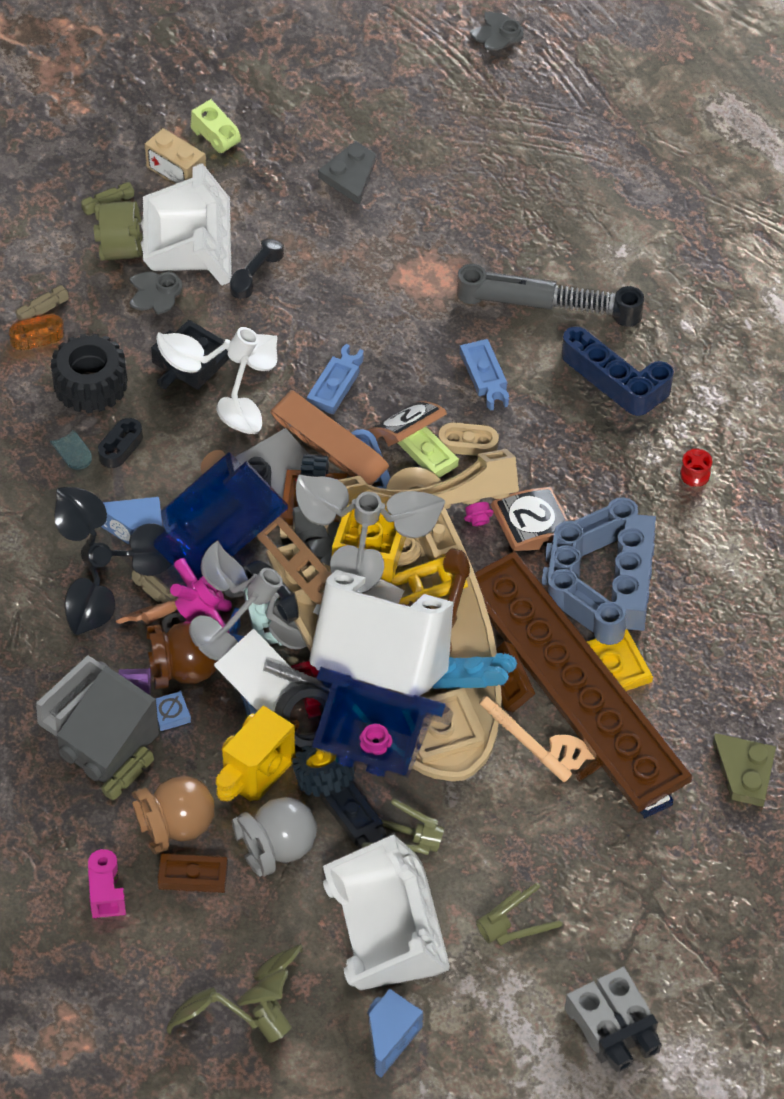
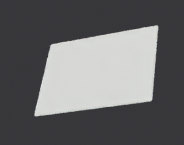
[214,629,300,712]

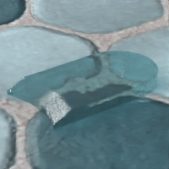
[50,430,92,469]

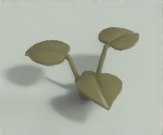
[167,944,303,1043]

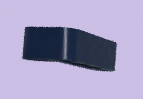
[561,326,674,416]

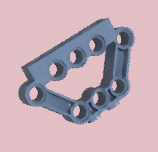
[542,497,656,645]

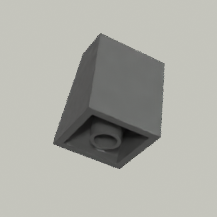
[57,666,159,783]

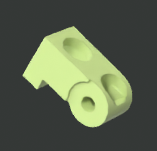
[191,99,241,153]

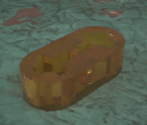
[9,314,64,350]

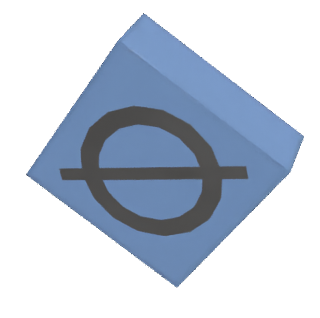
[155,691,191,732]

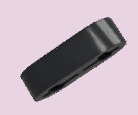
[98,418,143,468]

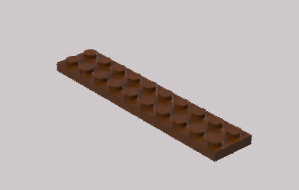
[475,551,692,813]

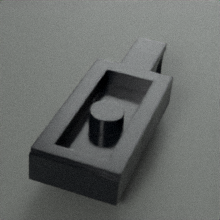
[320,781,387,849]

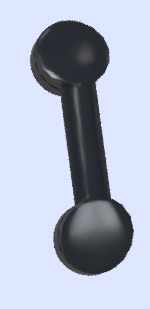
[230,239,284,299]
[244,560,299,624]

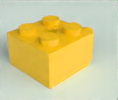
[330,504,406,584]
[216,705,295,802]

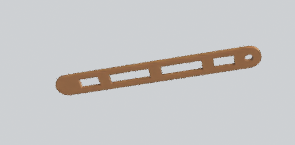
[201,450,331,604]

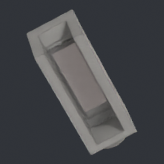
[36,655,107,737]

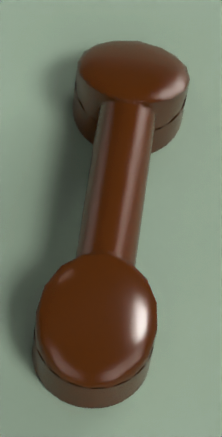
[443,548,470,628]

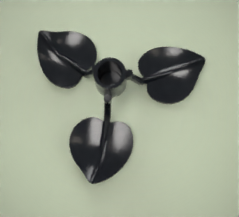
[54,487,181,635]

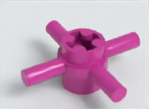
[170,558,232,633]

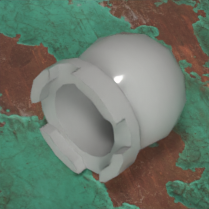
[232,797,317,877]

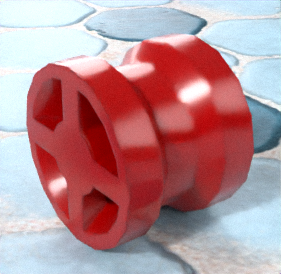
[680,448,713,487]

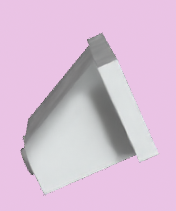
[141,163,232,286]

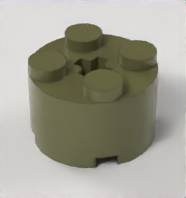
[94,201,143,261]

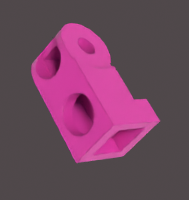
[88,849,126,918]

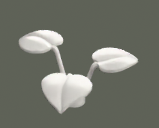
[156,327,277,435]

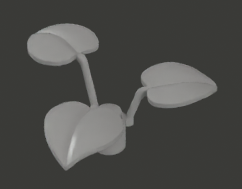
[296,475,445,594]
[189,541,307,660]

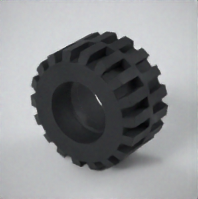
[51,333,127,413]

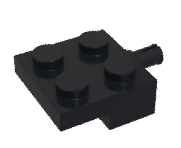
[151,319,230,390]

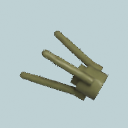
[362,799,444,855]
[476,883,562,946]

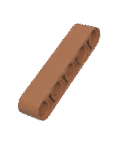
[270,390,389,485]

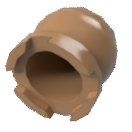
[132,776,214,854]

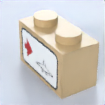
[145,128,206,184]

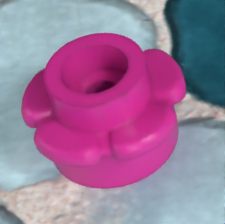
[464,502,494,527]
[360,724,392,755]

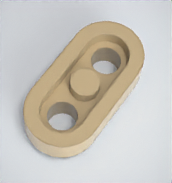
[439,423,499,456]

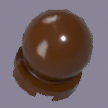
[146,621,218,690]

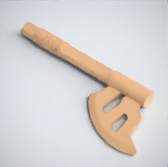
[479,695,595,782]

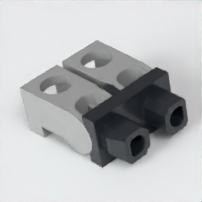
[564,967,662,1073]

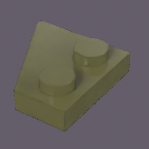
[713,733,776,807]

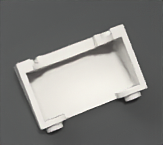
[323,834,449,990]

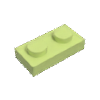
[398,427,459,478]

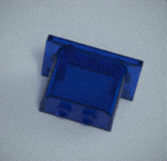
[153,452,289,580]
[312,667,454,778]

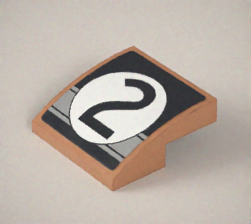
[367,401,447,447]
[491,487,568,551]

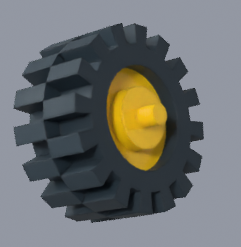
[292,739,355,797]

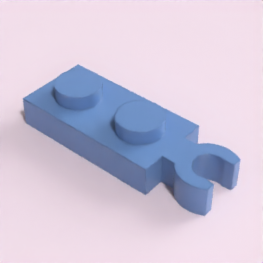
[460,339,509,411]
[307,344,363,415]

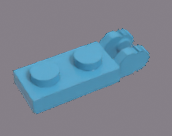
[432,653,517,689]

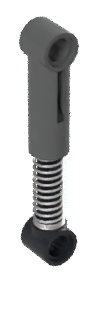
[457,264,644,327]

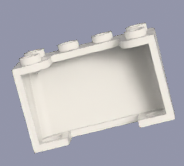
[309,570,454,698]

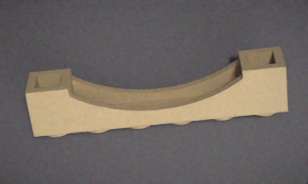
[335,449,519,522]

